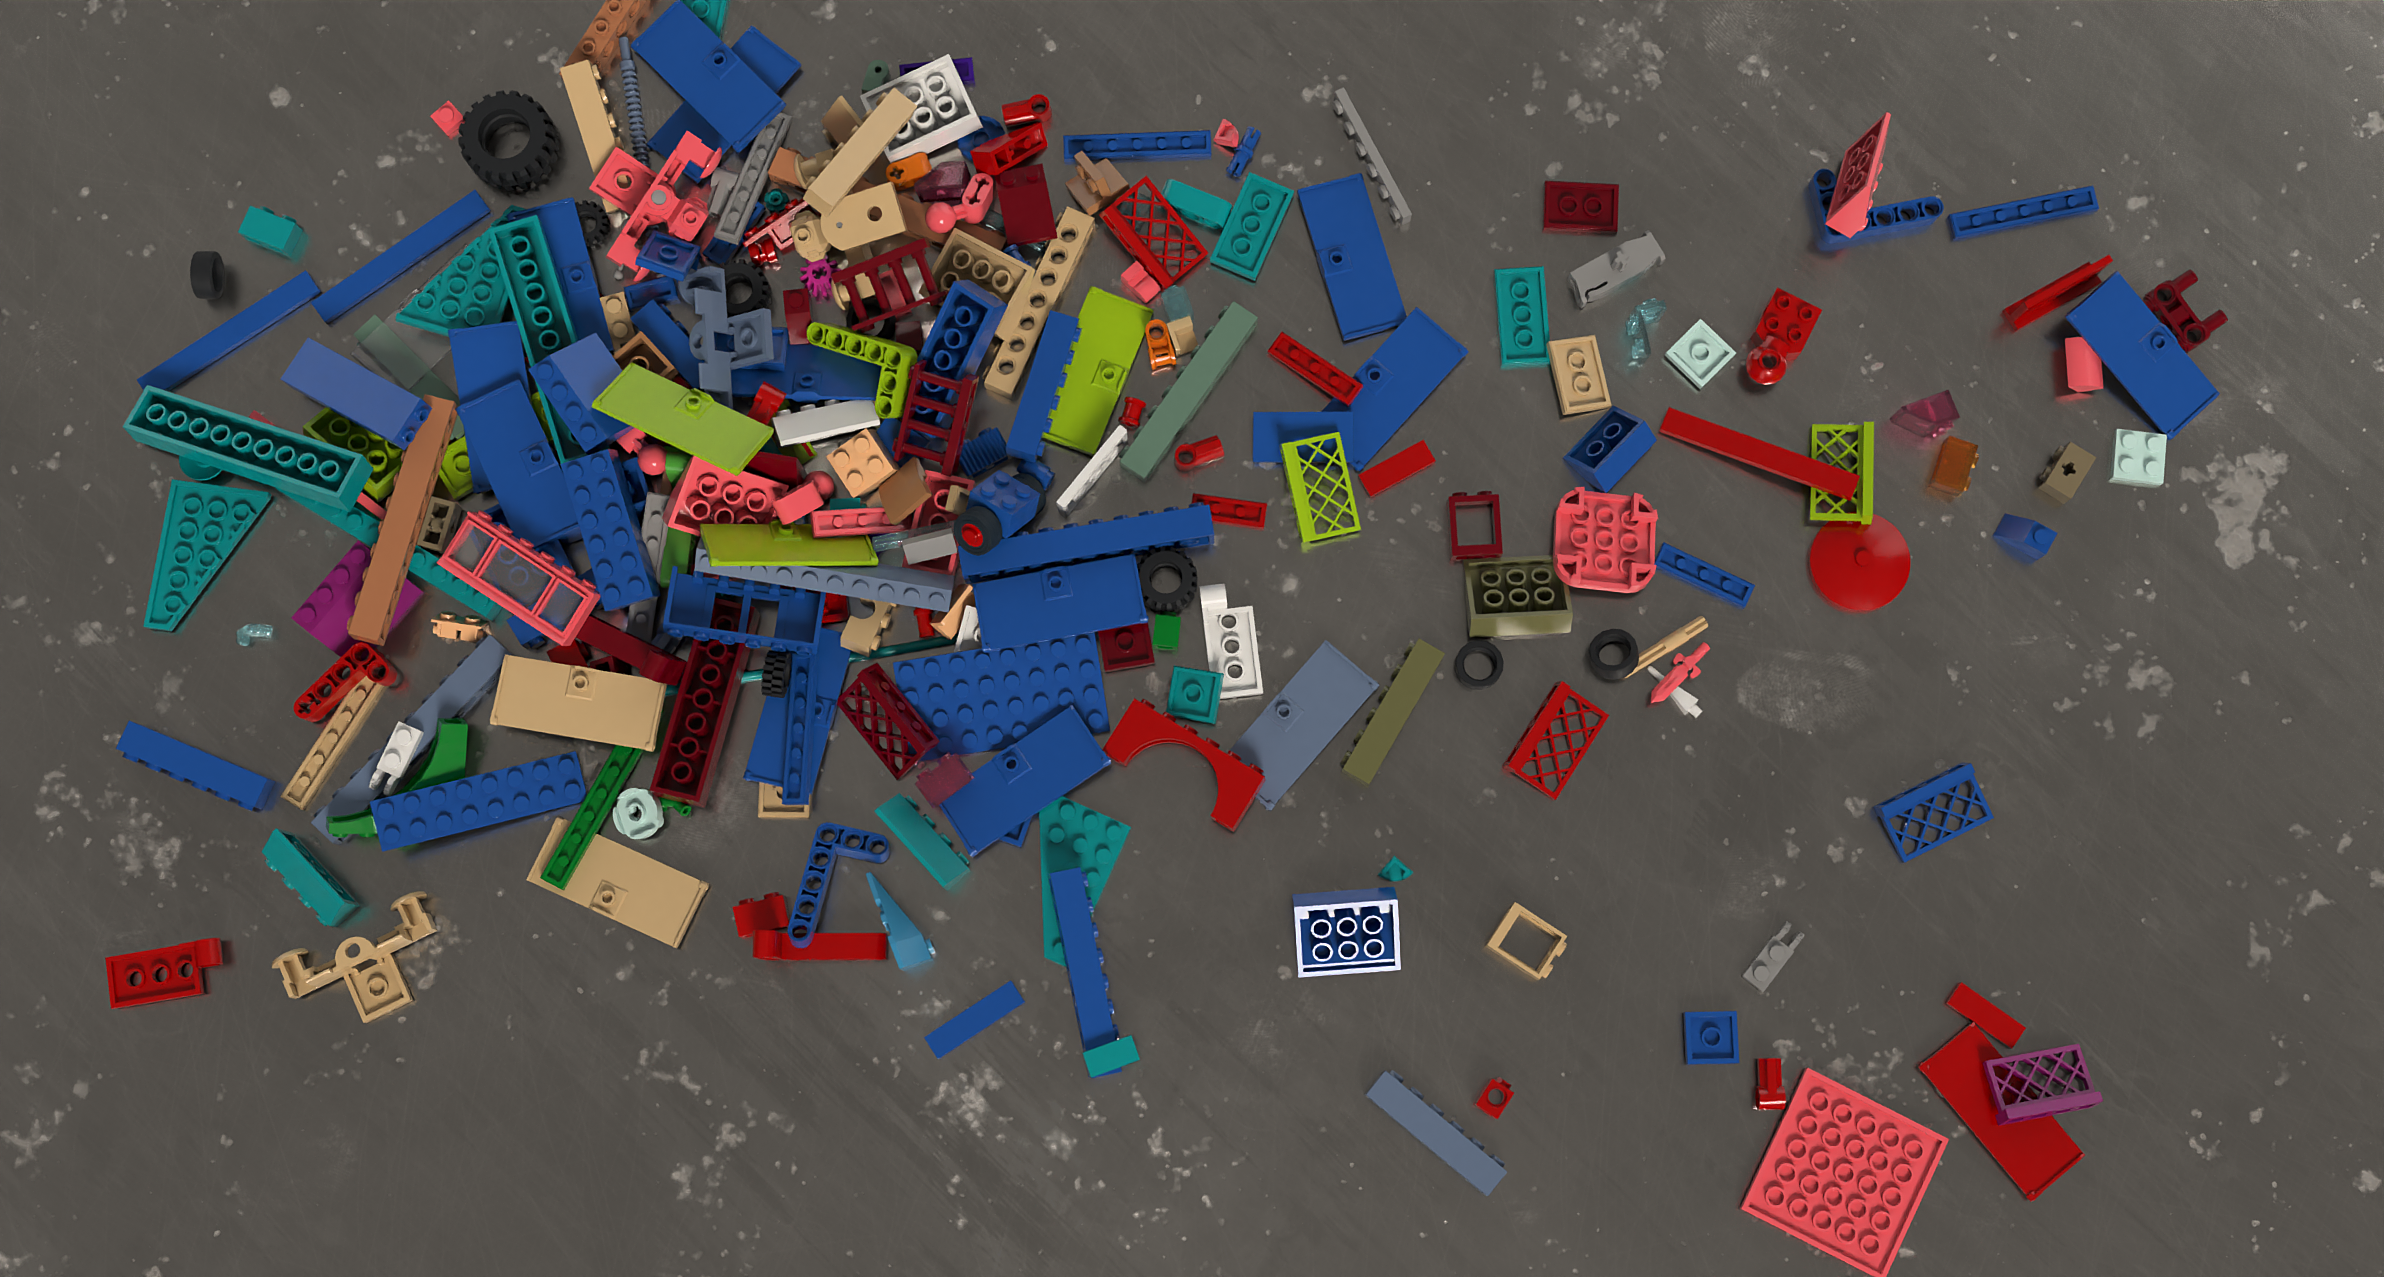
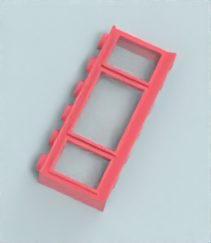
[437,510,601,646]

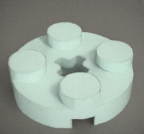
[613,788,664,839]

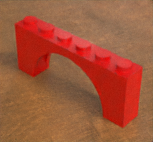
[1102,698,1266,832]

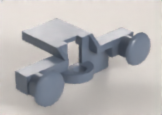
[678,266,774,410]

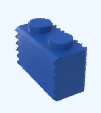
[959,427,1013,480]

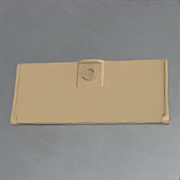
[490,654,667,752]
[527,816,709,948]

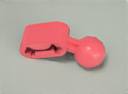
[925,173,993,233]
[616,428,667,475]
[771,470,834,525]

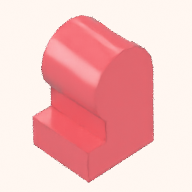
[1121,261,1161,303]

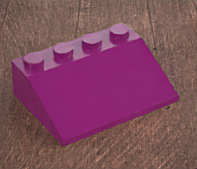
[291,540,423,661]

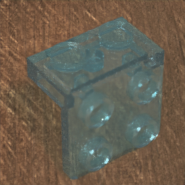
[1625,298,1667,365]

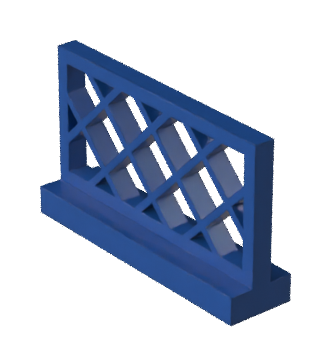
[1873,762,1994,863]

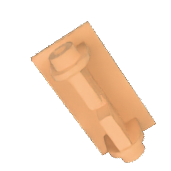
[431,611,489,642]

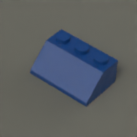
[1563,405,1657,493]

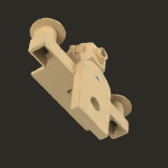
[790,149,908,311]

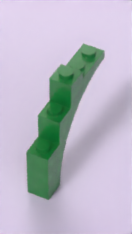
[326,718,468,837]

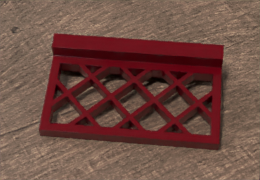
[837,663,940,780]

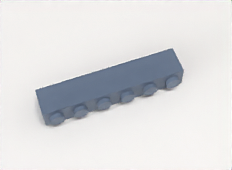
[1365,1070,1507,1196]

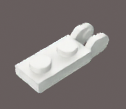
[369,721,424,796]

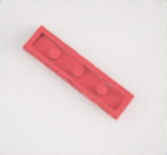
[810,507,912,538]

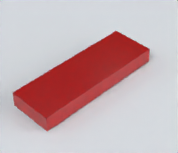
[1358,439,1436,498]
[1191,493,1267,529]
[1945,982,2026,1049]

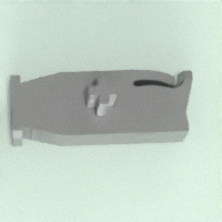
[1567,230,1666,309]

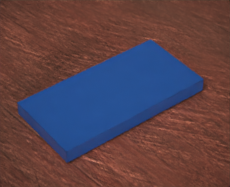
[1253,412,1354,463]

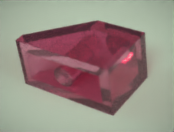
[914,161,971,203]

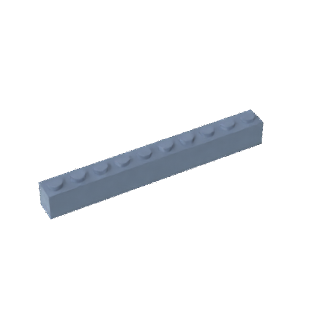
[694,537,955,612]
[311,635,515,845]

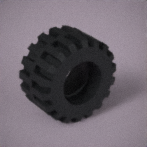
[719,259,772,318]
[1137,546,1198,613]

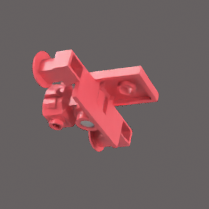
[589,131,722,282]

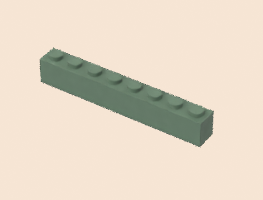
[1119,301,1258,483]

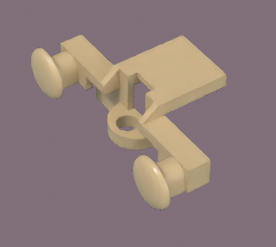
[271,891,438,1023]

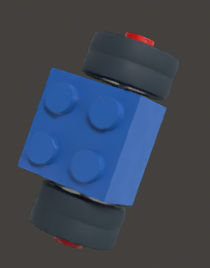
[954,470,1046,556]

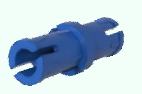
[1226,126,1261,177]

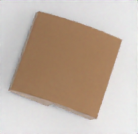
[879,456,933,525]

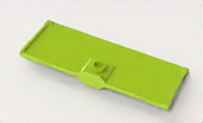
[1043,286,1154,456]
[592,362,774,476]
[700,519,879,567]

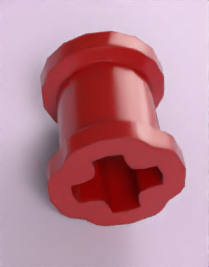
[1118,397,1146,428]

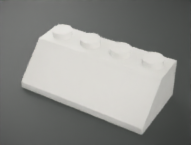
[771,400,880,448]

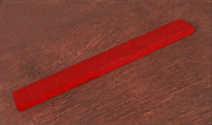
[1659,407,1860,501]

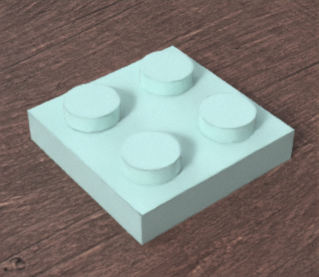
[1665,319,1736,389]
[2110,429,2167,485]

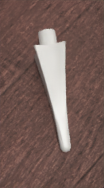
[1647,666,1703,718]

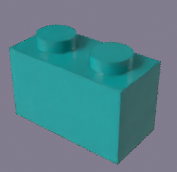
[238,206,303,257]

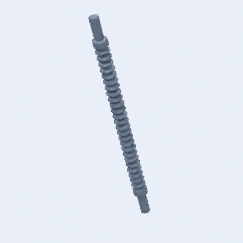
[618,37,659,273]

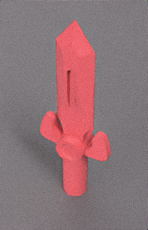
[1651,642,1710,703]

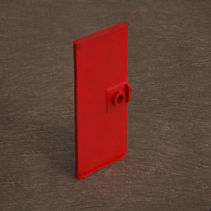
[1918,1022,2085,1202]

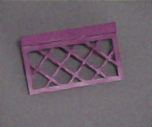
[1983,1044,2103,1126]

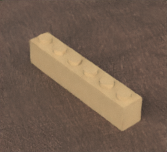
[560,60,631,214]
[803,88,918,217]

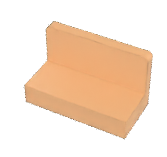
[929,584,976,640]

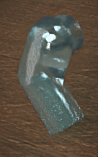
[235,623,272,645]

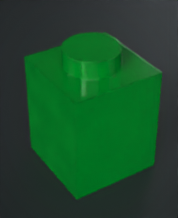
[1152,611,1181,651]

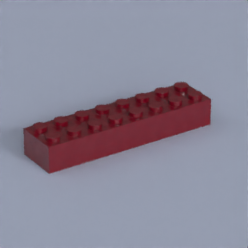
[650,598,760,808]

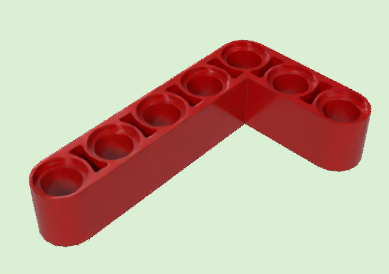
[752,930,887,960]

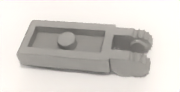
[1741,921,1805,992]

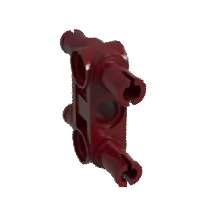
[2143,269,2228,353]

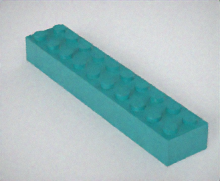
[488,215,613,464]
[123,385,373,512]

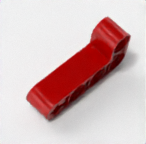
[293,642,397,722]

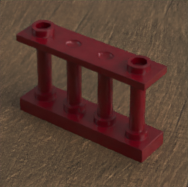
[831,237,949,334]
[892,360,979,477]

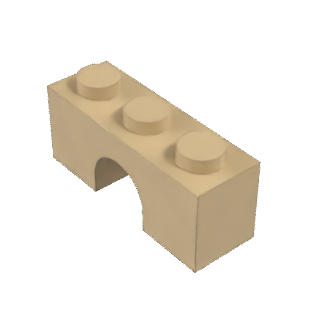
[841,598,897,657]

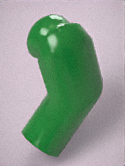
[658,797,691,816]

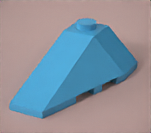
[866,872,935,971]

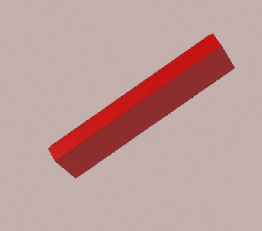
[1267,331,1363,407]

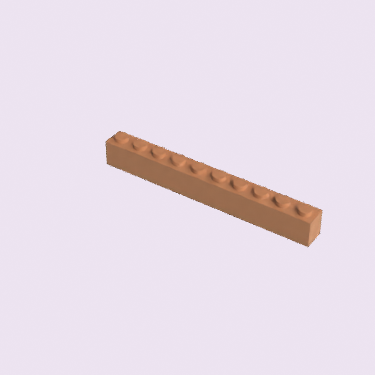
[768,147,1008,252]
[347,394,458,646]

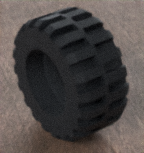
[458,90,559,191]

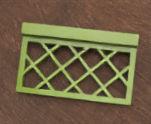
[1810,422,1874,525]
[1279,432,1361,543]

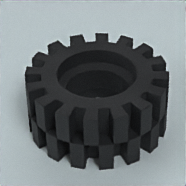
[575,200,611,249]
[761,650,792,698]

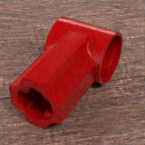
[1002,94,1052,127]
[747,381,787,426]
[1174,435,1224,472]
[1755,1058,1786,1110]

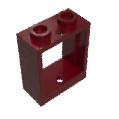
[1446,491,1503,561]

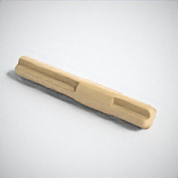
[1625,616,1708,678]

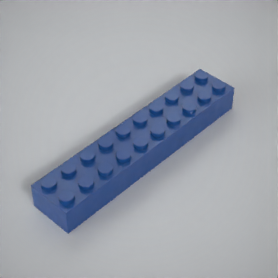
[958,502,1214,584]

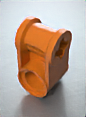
[886,152,935,192]
[1145,319,1177,370]

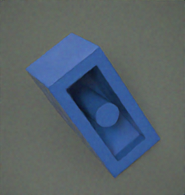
[1993,513,2057,560]

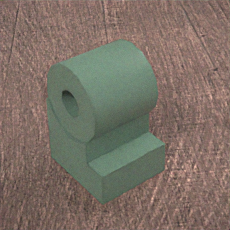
[861,60,891,94]

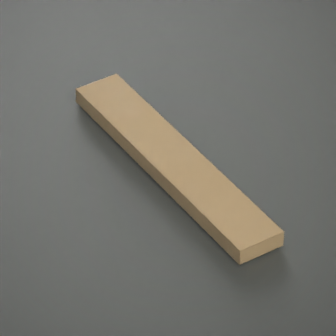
[280,675,384,810]

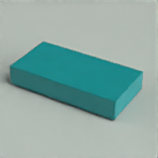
[1082,1035,1140,1078]

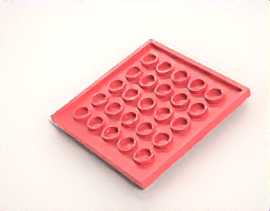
[1739,1068,1949,1277]

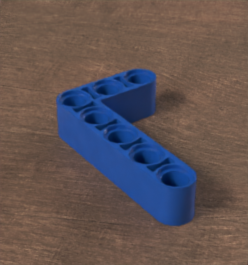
[1808,169,1944,244]
[788,822,890,948]

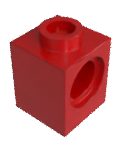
[1473,1077,1514,1119]

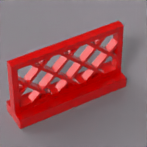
[1099,175,1208,292]
[2002,254,2113,332]
[1502,681,1609,800]

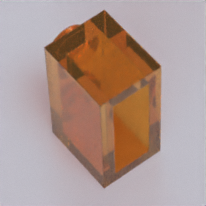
[1928,436,1979,497]

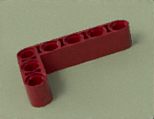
[576,614,687,685]

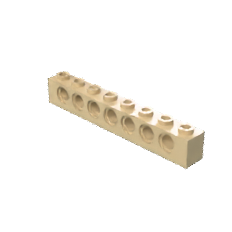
[982,206,1095,400]

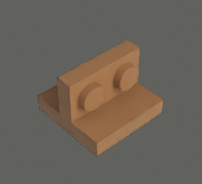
[1065,151,1130,216]

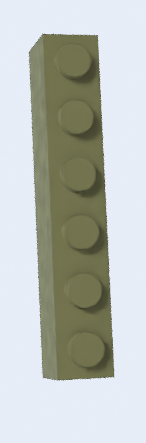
[1340,638,1445,787]

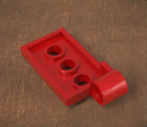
[105,938,223,1009]

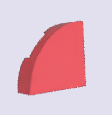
[1214,119,1239,147]

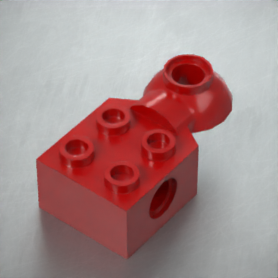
[1746,287,1822,385]

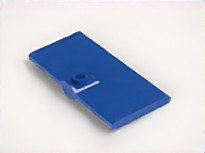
[631,0,787,153]
[647,25,802,184]
[1297,173,1407,341]
[507,197,615,353]
[2065,271,2220,440]
[1321,307,1469,472]
[448,321,533,494]
[731,344,882,403]
[456,379,580,550]
[972,554,1149,653]
[743,628,852,795]
[935,705,1111,857]

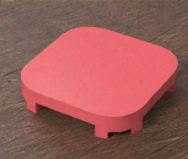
[1553,487,1658,593]

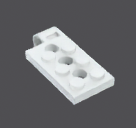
[1199,583,1263,699]

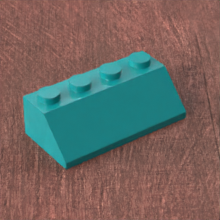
[874,793,970,891]
[262,828,360,927]

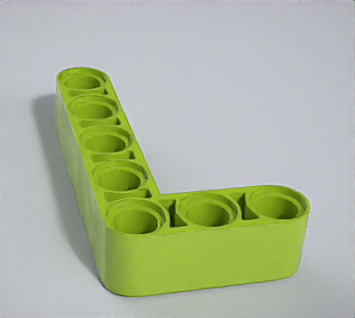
[807,322,917,418]

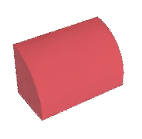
[2065,337,2104,393]

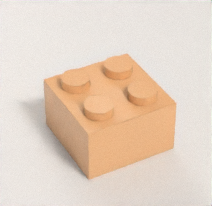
[826,428,900,499]

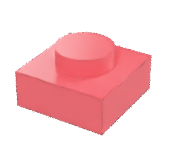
[430,100,465,136]

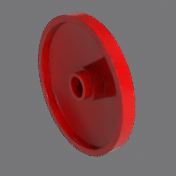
[1808,512,1911,612]

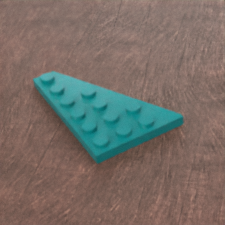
[395,205,526,337]
[143,479,271,632]
[1039,796,1131,967]

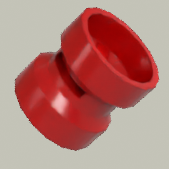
[748,238,778,267]

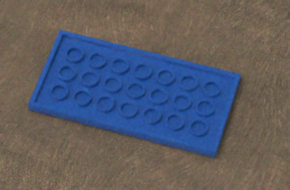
[893,632,1110,762]

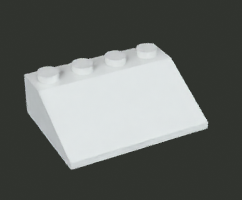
[860,54,983,169]

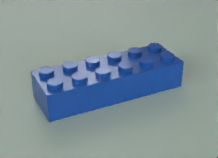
[901,279,1008,438]
[560,449,661,611]

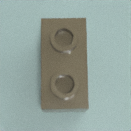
[2038,441,2097,504]
[417,496,462,554]

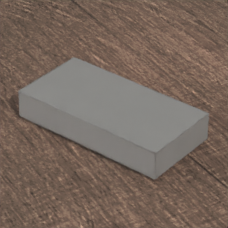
[902,528,958,565]

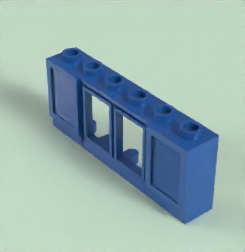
[663,566,826,656]

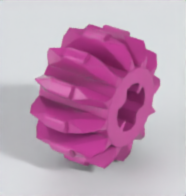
[800,255,841,297]

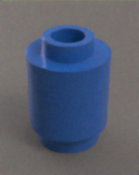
[1016,459,1055,491]

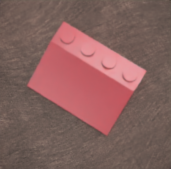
[1825,112,1891,238]
[662,455,789,537]

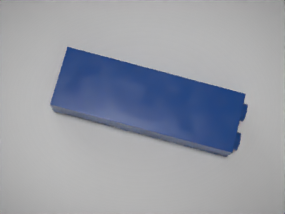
[281,337,432,451]

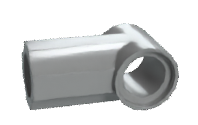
[707,167,740,219]

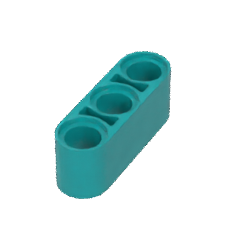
[1157,179,1233,230]

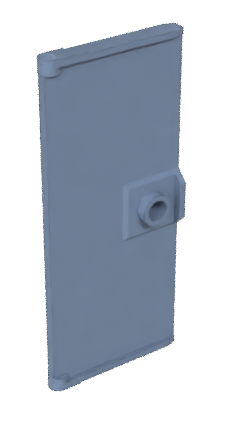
[1230,640,1380,811]

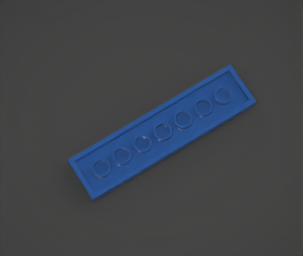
[370,751,587,852]

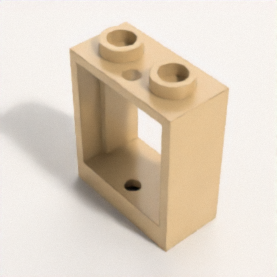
[1485,902,1567,981]

